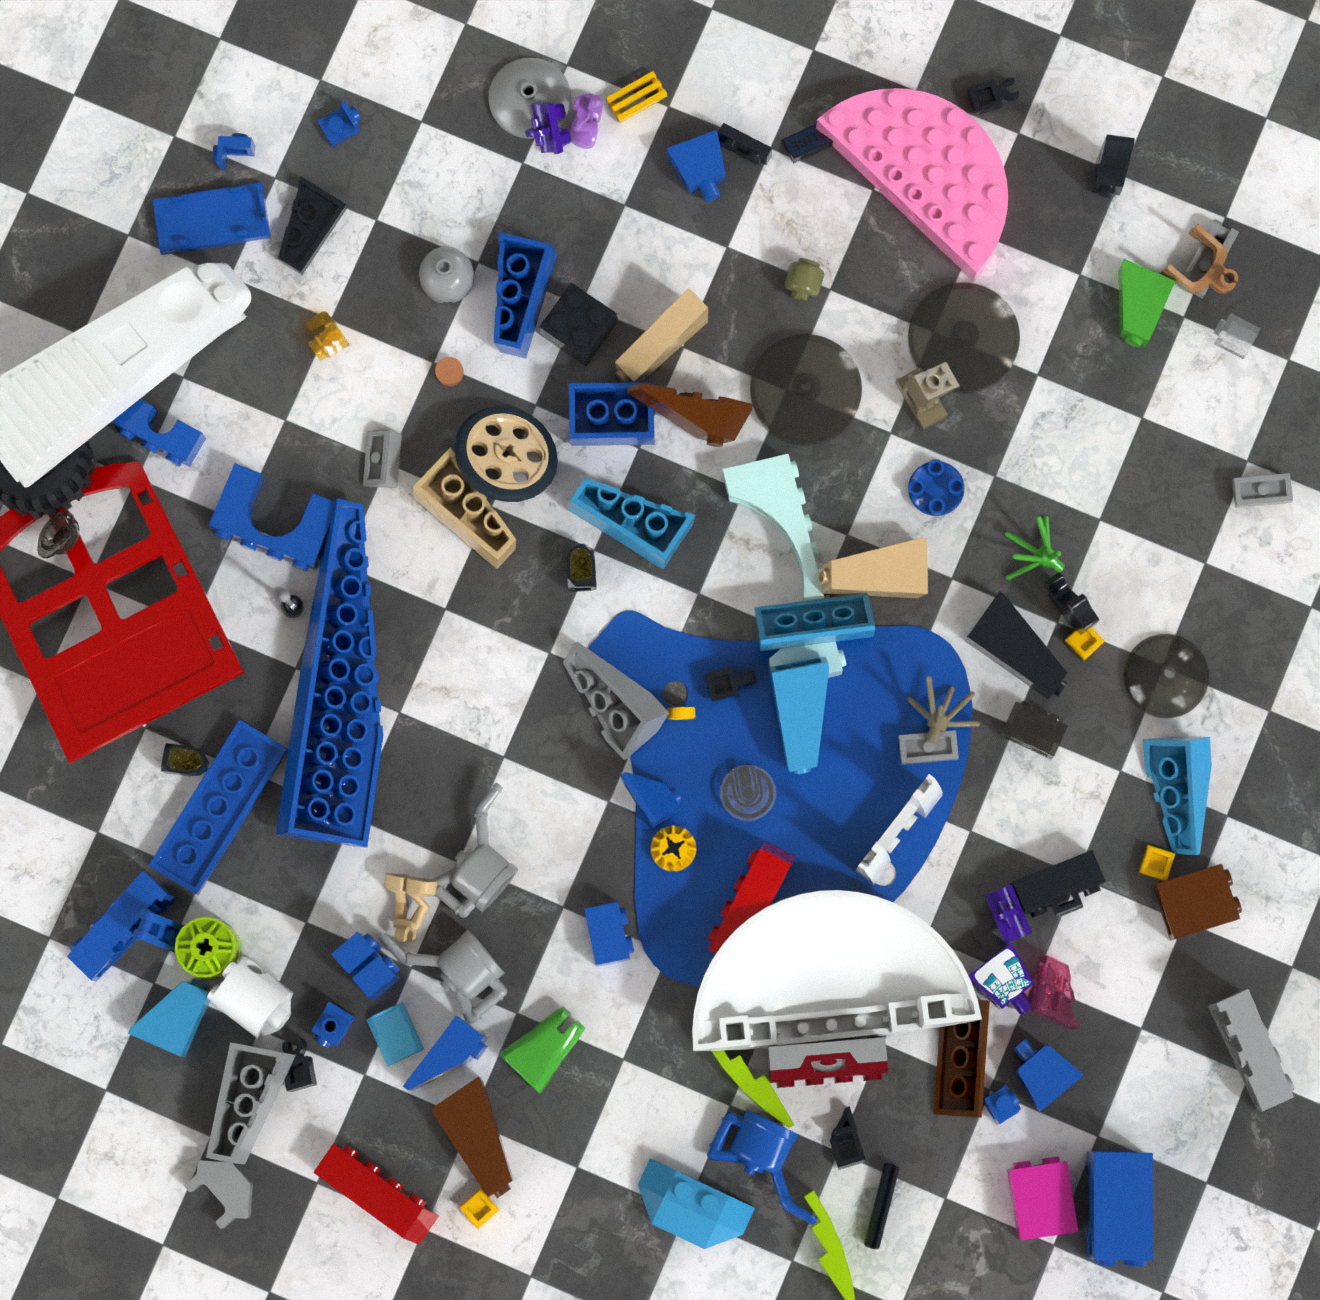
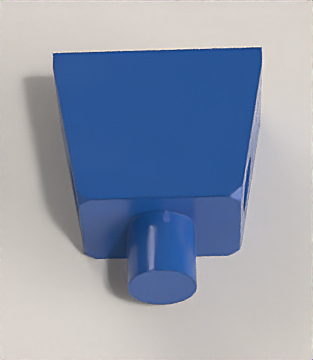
[667,130,725,202]
[1013,1039,1083,1111]

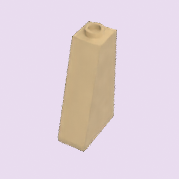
[615,288,708,383]
[818,538,928,598]

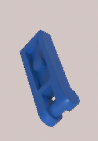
[132,909,185,953]

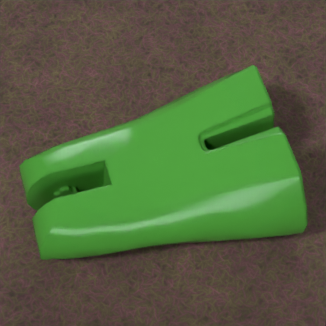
[499,1006,585,1094]

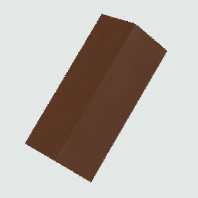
[934,1000,990,1118]

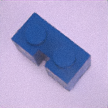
[584,902,634,967]

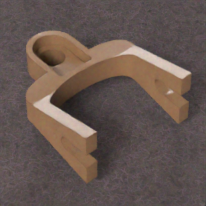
[1160,224,1238,294]

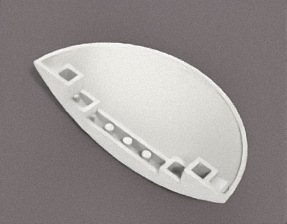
[692,890,982,1051]

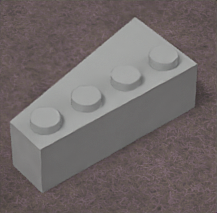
[1208,989,1294,1112]
[206,1042,296,1164]

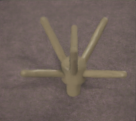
[907,676,980,744]

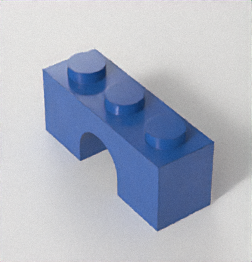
[113,399,206,467]

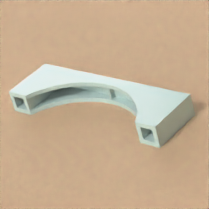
[723,454,846,678]

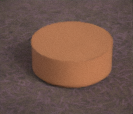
[435,357,464,387]

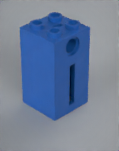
[1087,1152,1153,1266]

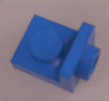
[318,100,362,147]

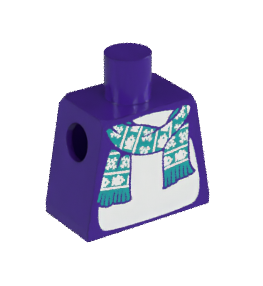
[968,943,1034,1016]

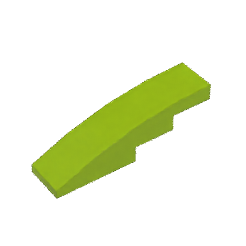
[711,1050,794,1128]
[803,1190,855,1300]

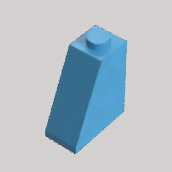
[128,979,210,1057]

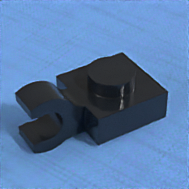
[705,667,757,703]

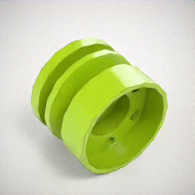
[175,917,242,980]

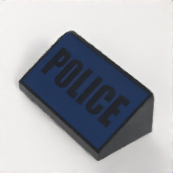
[782,124,833,164]

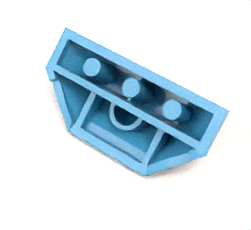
[638,1158,755,1249]

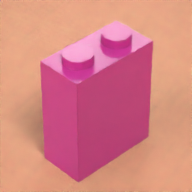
[1007,1156,1079,1240]

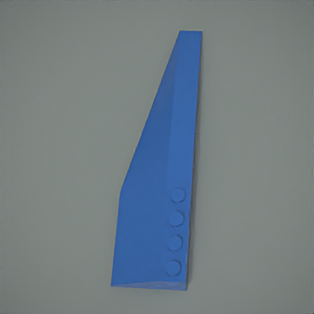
[276,498,383,848]

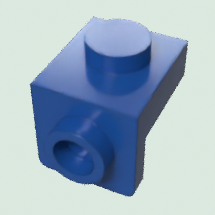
[213,133,255,170]

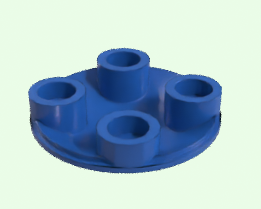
[908,459,965,516]

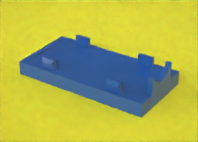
[153,182,271,255]

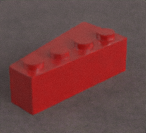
[707,841,796,954]
[313,1144,439,1245]

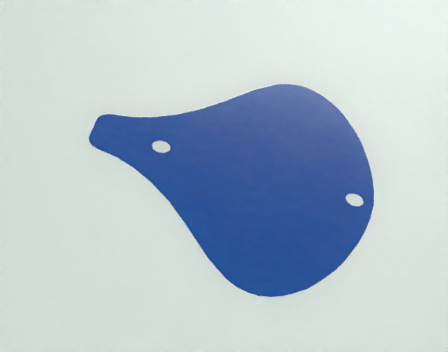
[588,611,973,986]

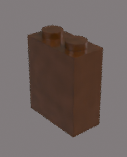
[1152,864,1242,941]

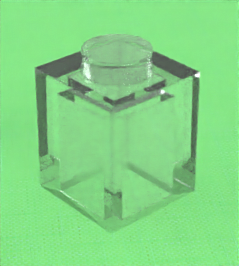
[1213,313,1261,359]

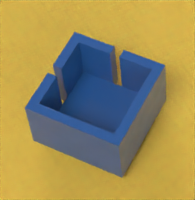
[331,931,400,1001]

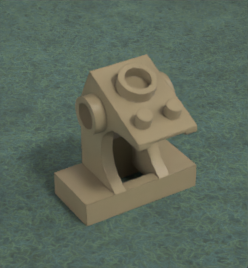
[895,362,960,430]

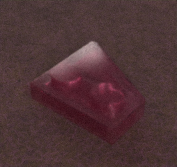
[1030,955,1080,1030]

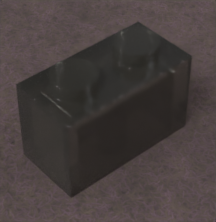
[999,701,1068,759]

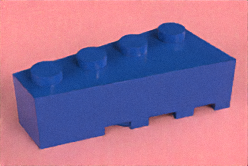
[494,232,557,359]
[67,871,177,982]

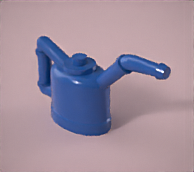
[707,1109,818,1225]

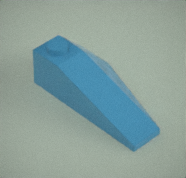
[1143,736,1212,855]

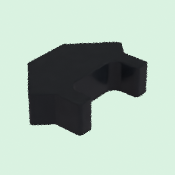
[1044,572,1100,635]

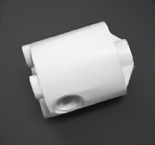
[207,956,293,1038]

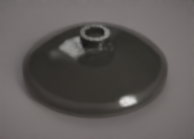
[1123,634,1209,719]

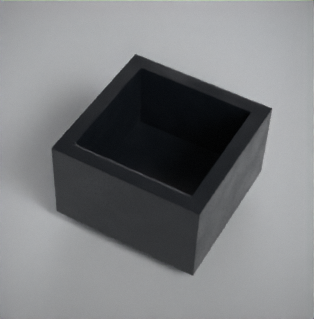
[539,282,618,366]

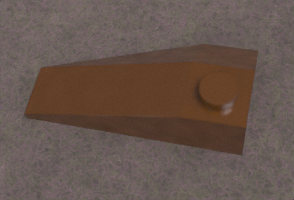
[627,383,753,447]

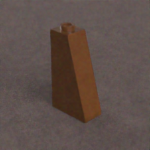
[430,1076,514,1198]

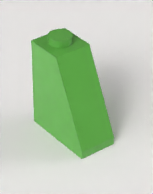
[1118,259,1175,347]

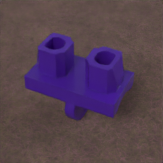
[525,102,571,154]
[985,885,1032,944]

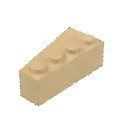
[413,447,516,569]

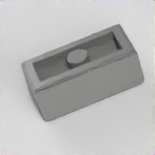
[363,429,402,488]

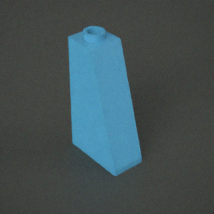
[769,657,829,774]

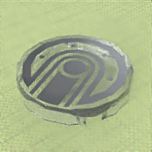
[720,765,776,822]

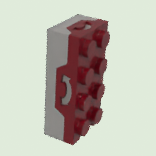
[767,1037,888,1088]

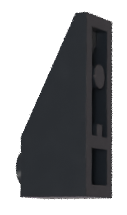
[1092,134,1135,198]

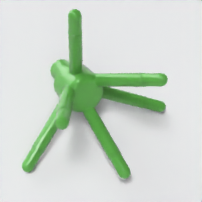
[1005,516,1065,580]

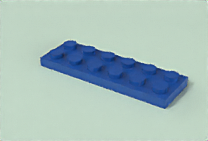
[148,719,288,896]

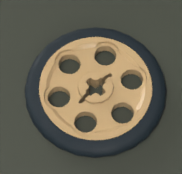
[454,406,558,502]

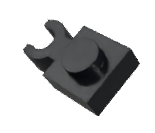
[967,78,1019,116]
[282,1038,317,1092]

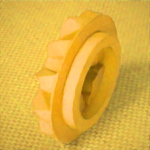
[651,825,696,872]

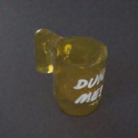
[305,311,349,361]

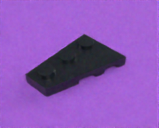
[278,176,348,275]

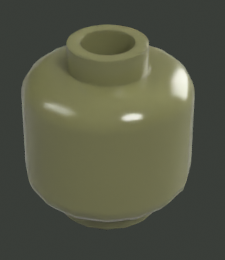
[784,258,824,301]

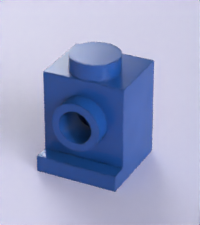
[311,1001,356,1048]
[983,1084,1021,1124]

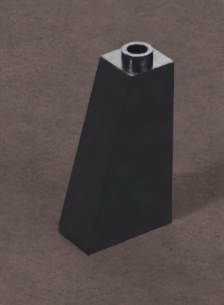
[965,591,1067,700]

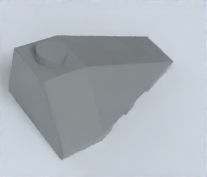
[563,642,669,760]

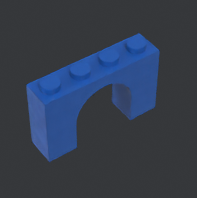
[209,463,335,571]

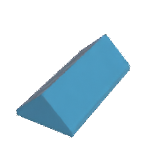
[755,593,875,651]

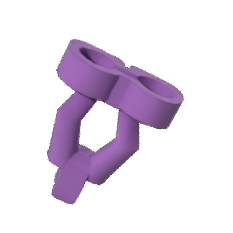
[570,94,603,149]

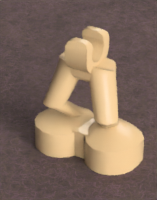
[384,873,438,942]

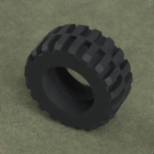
[0,440,95,518]

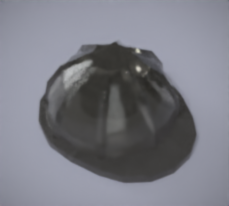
[37,511,80,559]

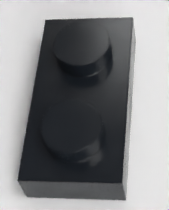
[718,123,772,166]

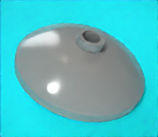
[488,58,571,139]

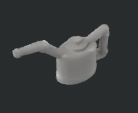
[432,782,518,918]
[378,930,507,1024]

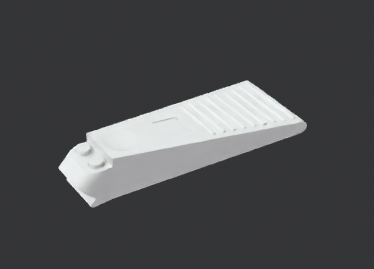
[0,262,251,487]

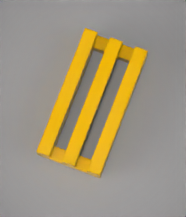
[606,71,667,123]

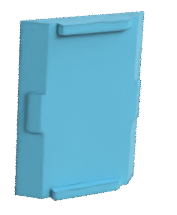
[366,1002,424,1066]

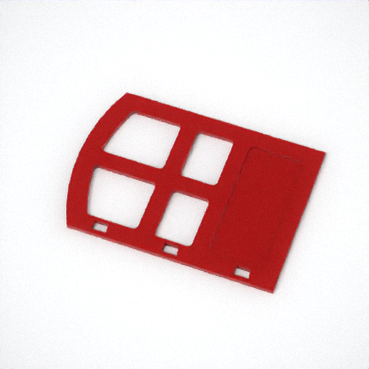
[0,461,244,764]

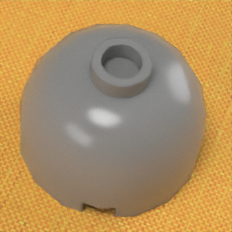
[418,246,474,303]

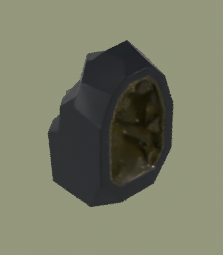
[567,543,597,592]
[161,743,209,777]

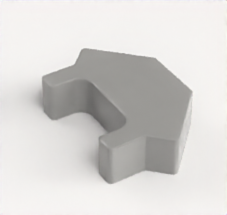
[184,1160,253,1229]

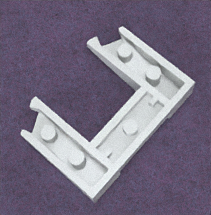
[855,774,943,885]

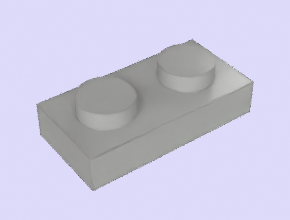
[1232,473,1293,508]
[898,730,959,765]

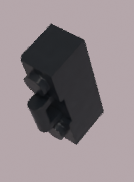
[1010,850,1106,918]

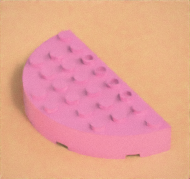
[816,88,1008,281]

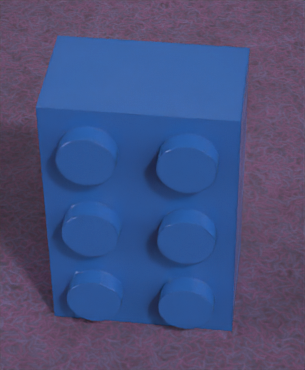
[569,382,655,446]

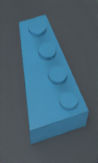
[568,478,695,570]

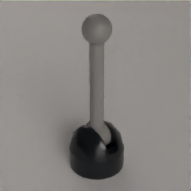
[279,591,304,618]

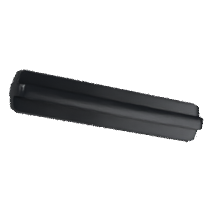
[864,1163,899,1250]

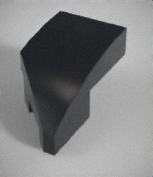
[830,1106,866,1170]

